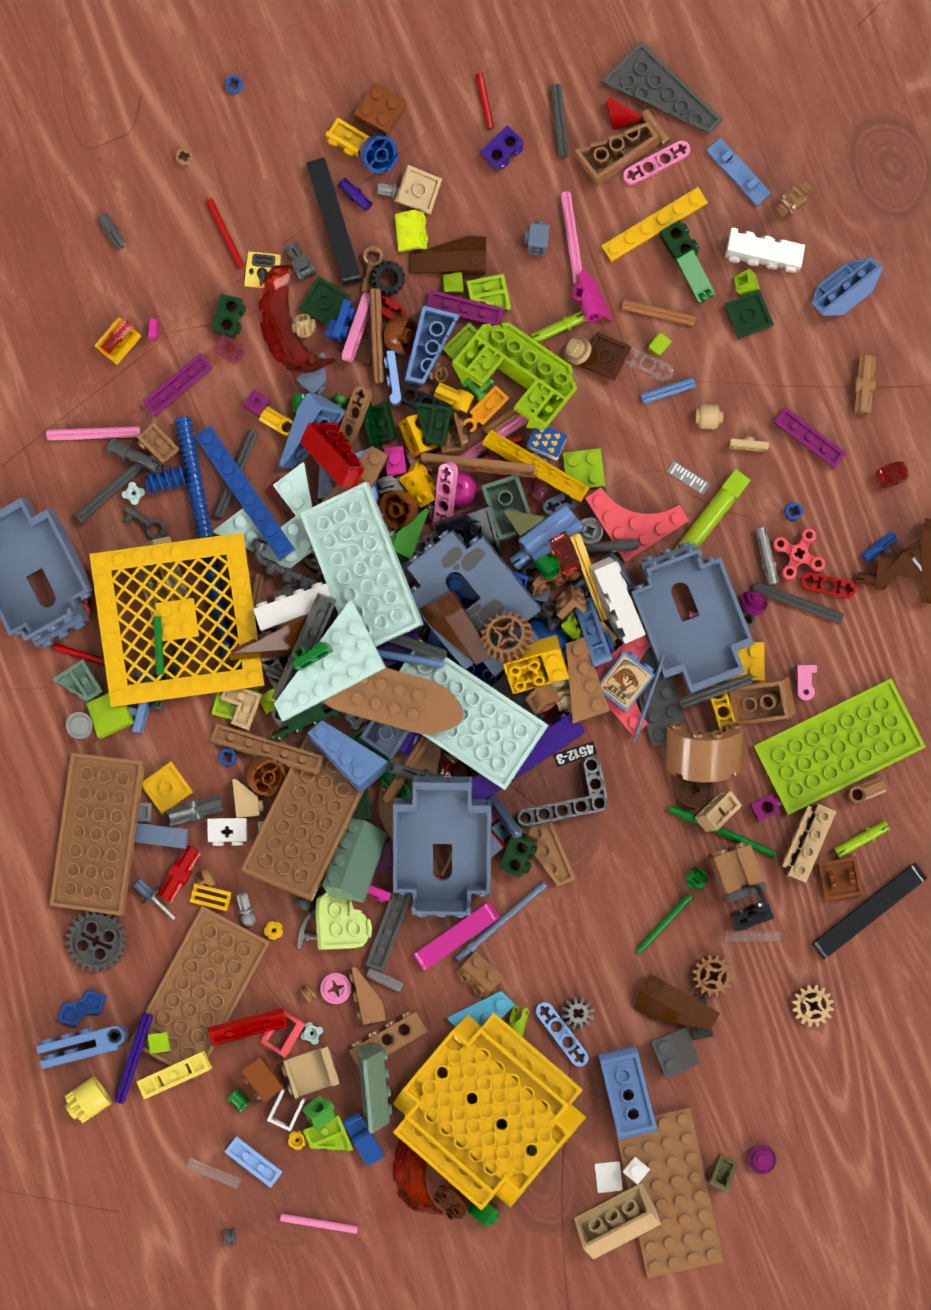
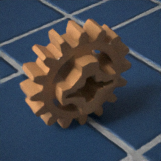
[776,182,813,217]
[692,955,734,997]

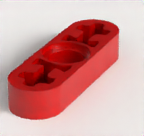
[800,572,856,599]

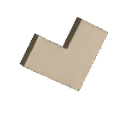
[220,688,263,730]

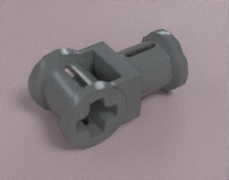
[283,241,317,282]

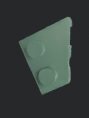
[53,659,104,702]

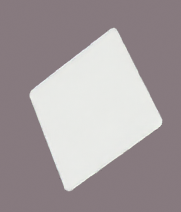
[595,1161,623,1193]

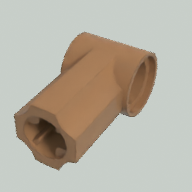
[846,777,887,804]

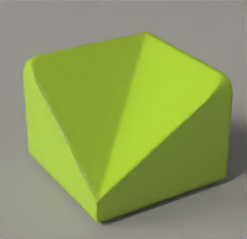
[734,269,760,297]
[443,272,463,294]
[648,333,672,355]
[260,688,276,715]
[148,1031,171,1054]

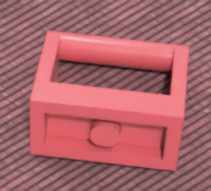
[260,1008,306,1058]

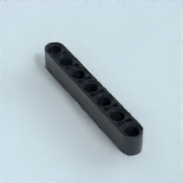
[306,157,362,286]
[811,862,928,960]

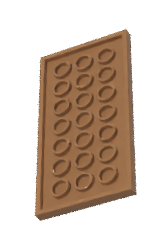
[241,734,365,901]
[49,753,146,916]
[129,906,271,1080]
[614,1107,724,1278]

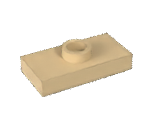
[729,437,769,452]

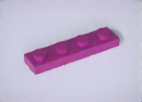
[426,290,504,326]
[142,353,213,417]
[773,407,846,469]

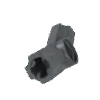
[164,795,224,827]

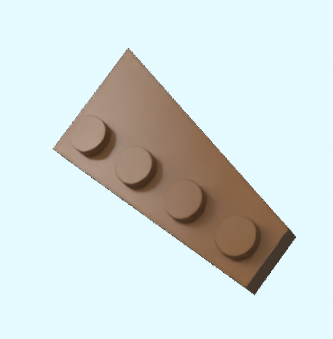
[320,446,389,504]
[566,638,610,724]
[520,810,576,887]

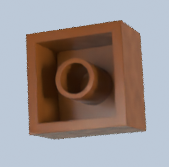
[354,82,407,137]
[241,1055,286,1102]

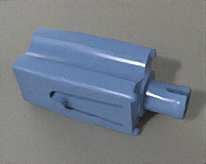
[509,505,585,570]

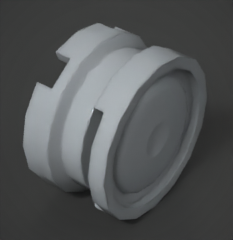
[378,476,405,498]
[580,517,603,545]
[66,712,94,739]

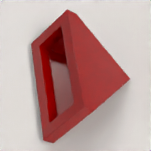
[606,97,642,130]

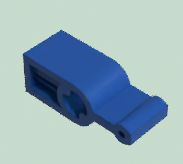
[342,1112,385,1166]

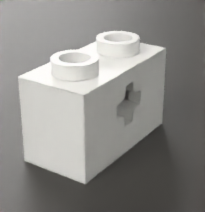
[208,818,248,846]

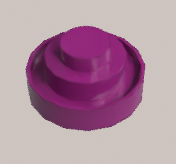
[739,591,768,615]
[747,1145,777,1174]

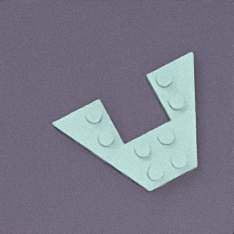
[213,462,314,568]

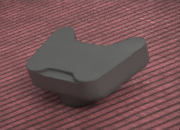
[532,602,563,631]

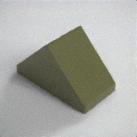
[504,509,543,538]
[707,1154,738,1193]

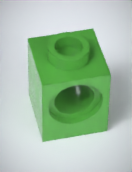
[302,1095,336,1131]

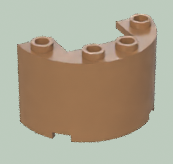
[666,722,744,782]

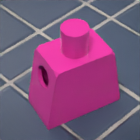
[384,446,407,478]

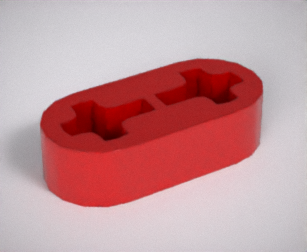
[381,295,406,320]

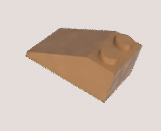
[729,676,796,724]

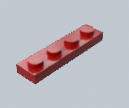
[207,1008,288,1046]

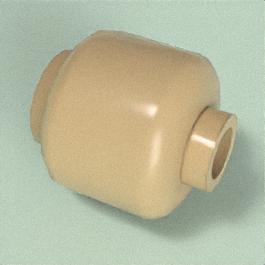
[695,404,723,429]

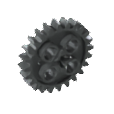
[65,911,128,972]

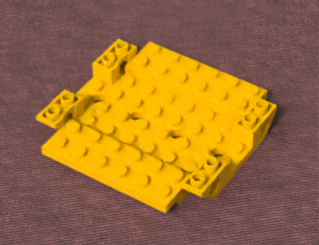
[393,1013,586,1210]

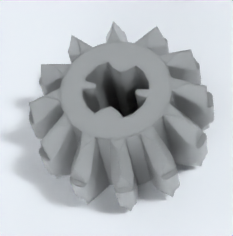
[562,997,594,1029]

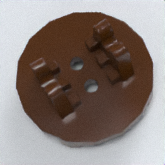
[433,1185,467,1220]

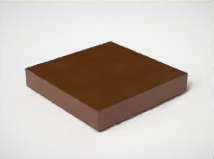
[580,332,631,381]

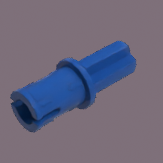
[861,532,898,563]

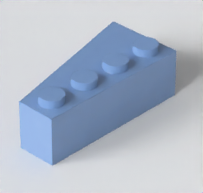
[403,306,460,387]
[308,720,389,794]

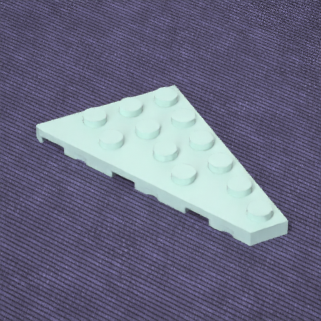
[274,600,386,721]

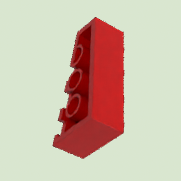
[300,423,364,488]

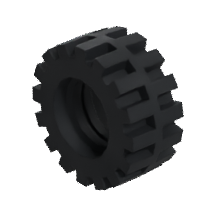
[369,261,406,296]

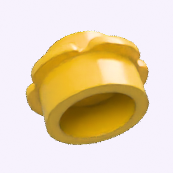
[264,921,283,940]
[288,1131,307,1150]

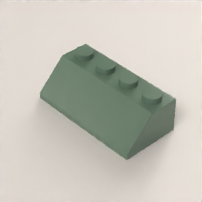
[323,818,388,902]
[357,1043,392,1133]

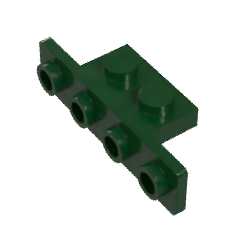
[358,392,398,452]
[271,703,342,740]

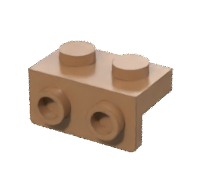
[439,413,468,456]
[136,422,180,465]
[555,584,587,620]
[456,951,504,999]

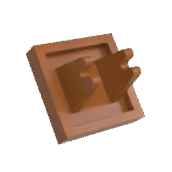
[817,856,863,901]

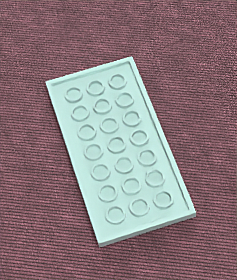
[300,482,424,647]
[399,640,549,790]

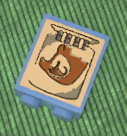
[600,651,655,713]

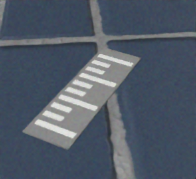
[667,461,710,495]

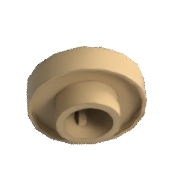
[564,336,592,365]

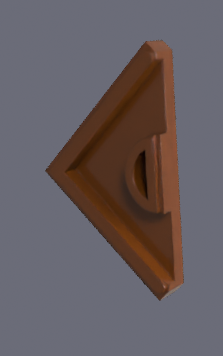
[338,337,384,366]

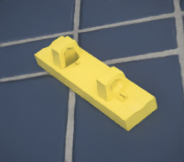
[137,1051,212,1099]

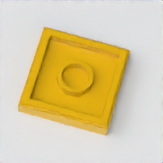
[142,761,194,815]

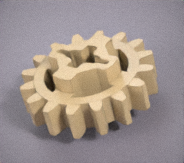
[792,985,834,1027]

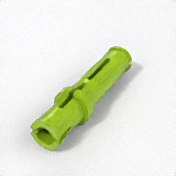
[530,310,586,343]
[834,820,890,858]

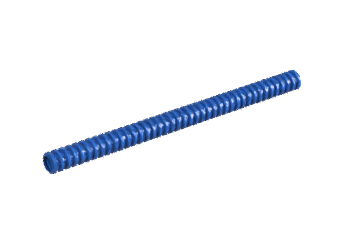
[175,416,234,657]

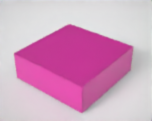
[148,318,159,341]

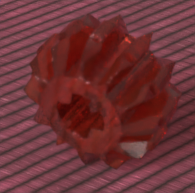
[875,461,909,488]

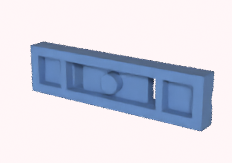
[706,138,771,207]
[574,597,613,667]
[129,657,158,734]

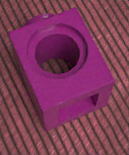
[243,389,271,418]
[750,794,781,822]

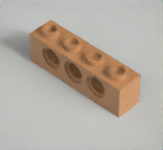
[349,1010,428,1068]

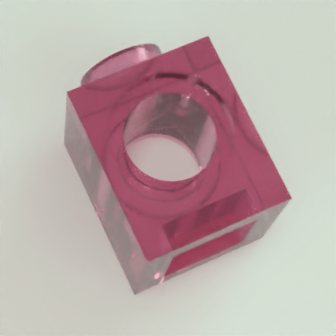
[214,334,245,364]

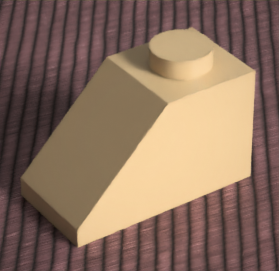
[232,779,264,818]

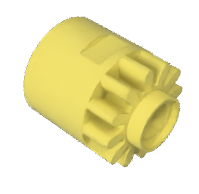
[65,1076,112,1123]

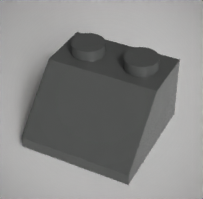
[650,1027,700,1078]

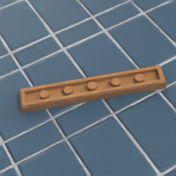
[421,453,537,478]
[210,723,325,775]

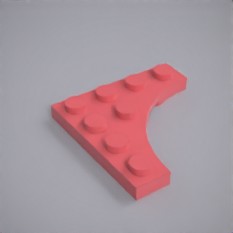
[584,487,689,562]
[596,635,650,736]

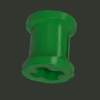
[226,1088,252,1114]

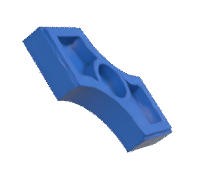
[58,990,107,1027]

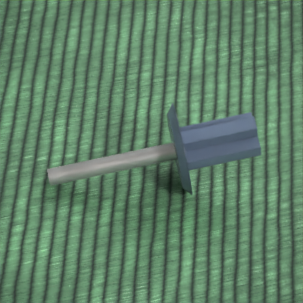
[132,878,176,920]

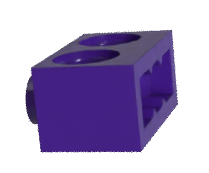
[481,125,524,172]

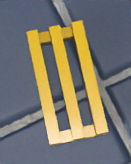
[189,883,232,911]

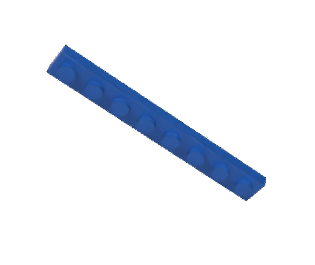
[195,426,296,561]

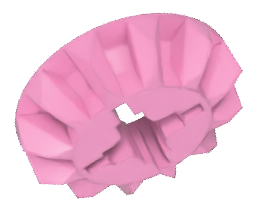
[320,973,351,1004]

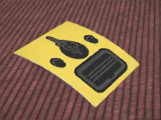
[244,251,281,290]

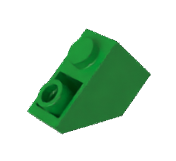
[468,1202,499,1228]

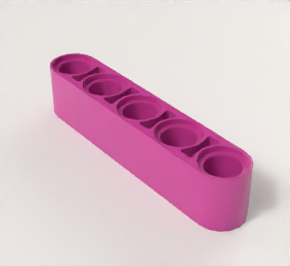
[412,901,501,971]

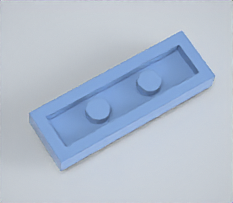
[225,1136,283,1188]

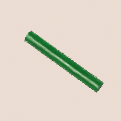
[153,616,164,675]

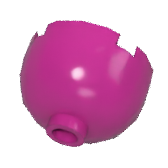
[443,471,478,509]

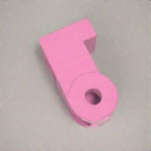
[796,665,817,701]

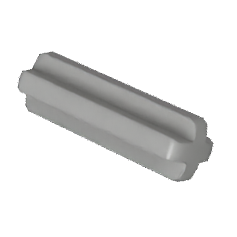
[366,968,403,992]

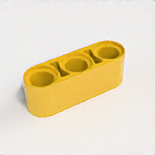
[709,685,736,732]

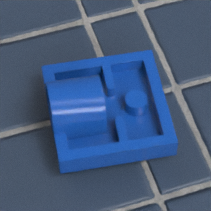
[324,299,356,345]

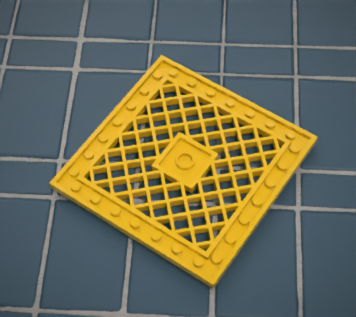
[90,533,265,707]

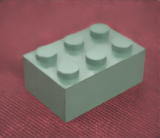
[481,475,531,543]

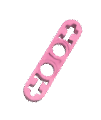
[623,141,690,186]
[342,292,370,362]
[433,461,458,528]

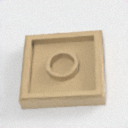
[395,165,442,215]

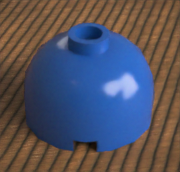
[360,134,398,174]

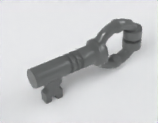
[122,505,168,540]

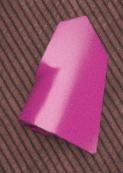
[573,269,613,323]

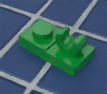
[292,642,333,671]

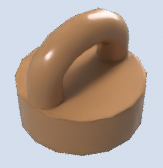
[197,867,217,887]

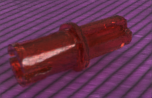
[100,319,133,355]

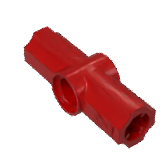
[158,844,202,903]

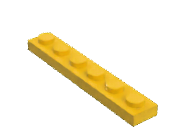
[601,187,708,263]
[482,430,590,502]

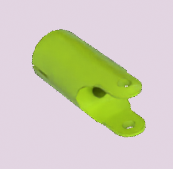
[508,1005,529,1037]

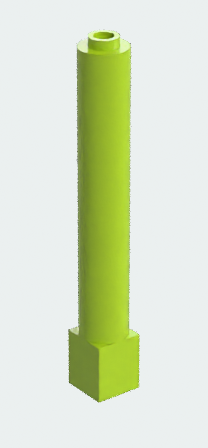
[673,469,751,551]

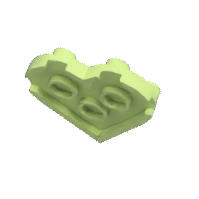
[316,892,372,950]

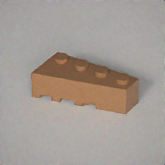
[575,122,659,187]

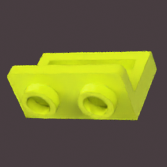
[395,210,428,252]

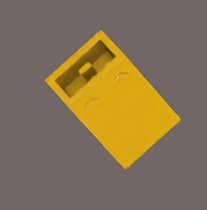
[503,635,569,694]

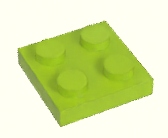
[563,448,605,489]

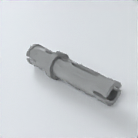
[754,527,780,586]

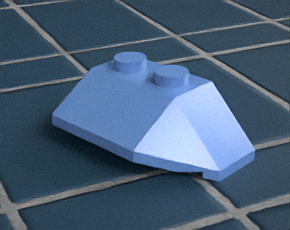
[811,256,883,316]

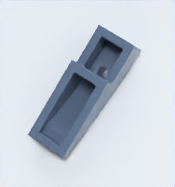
[134,823,189,849]

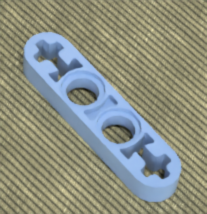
[536,1002,588,1067]

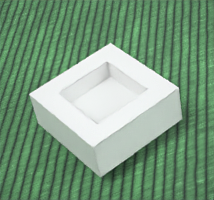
[622,1156,650,1184]

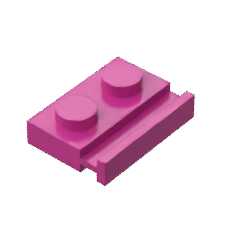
[368,885,392,903]

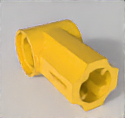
[434,383,474,414]
[259,406,293,438]

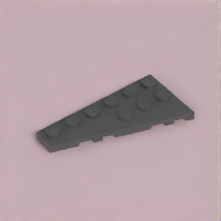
[602,42,723,134]

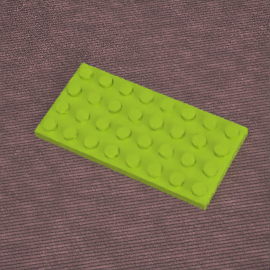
[753,679,926,815]

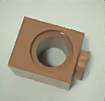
[525,684,561,715]

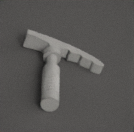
[297,914,317,949]

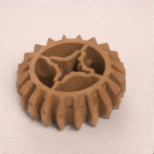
[480,611,534,663]

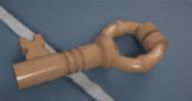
[360,244,384,293]

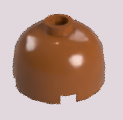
[382,316,416,355]
[379,490,418,529]
[246,757,286,796]

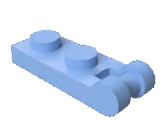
[384,350,402,406]

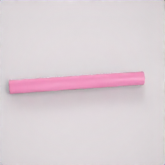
[280,1213,358,1234]

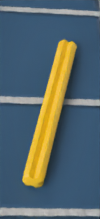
[570,533,608,621]

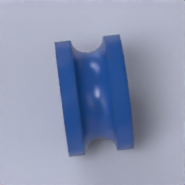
[225,75,243,94]
[785,503,803,521]
[219,749,237,766]

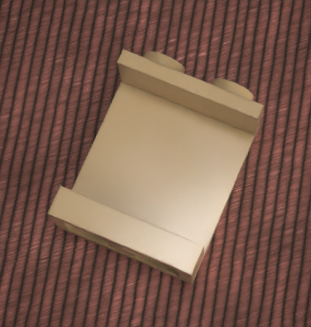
[281,1046,340,1099]

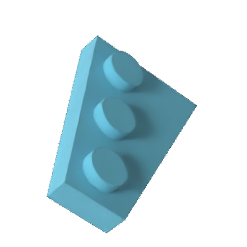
[447,991,515,1027]

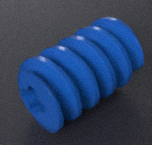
[145,464,187,496]

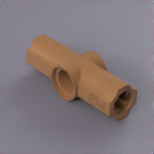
[854,355,876,415]

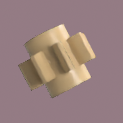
[292,314,316,338]

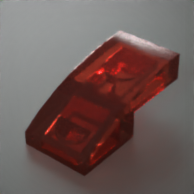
[549,531,582,577]

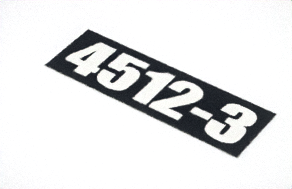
[553,741,597,767]

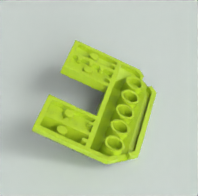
[452,323,577,429]

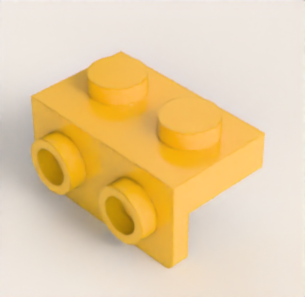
[325,117,370,157]
[95,317,142,365]
[399,460,437,508]

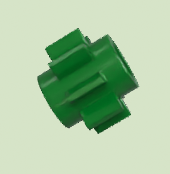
[685,867,708,890]

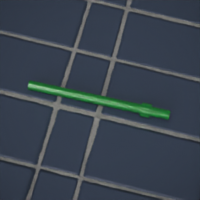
[668,805,777,858]

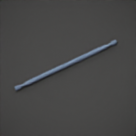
[632,654,666,742]

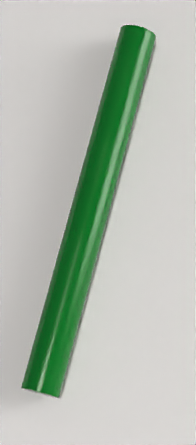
[635,893,693,955]

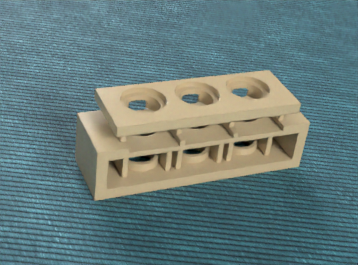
[780,804,836,883]

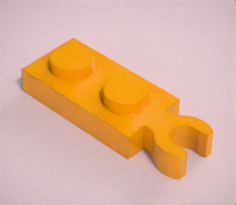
[463,385,509,434]

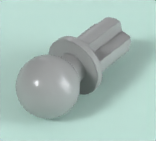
[377,183,409,199]
[236,893,256,927]

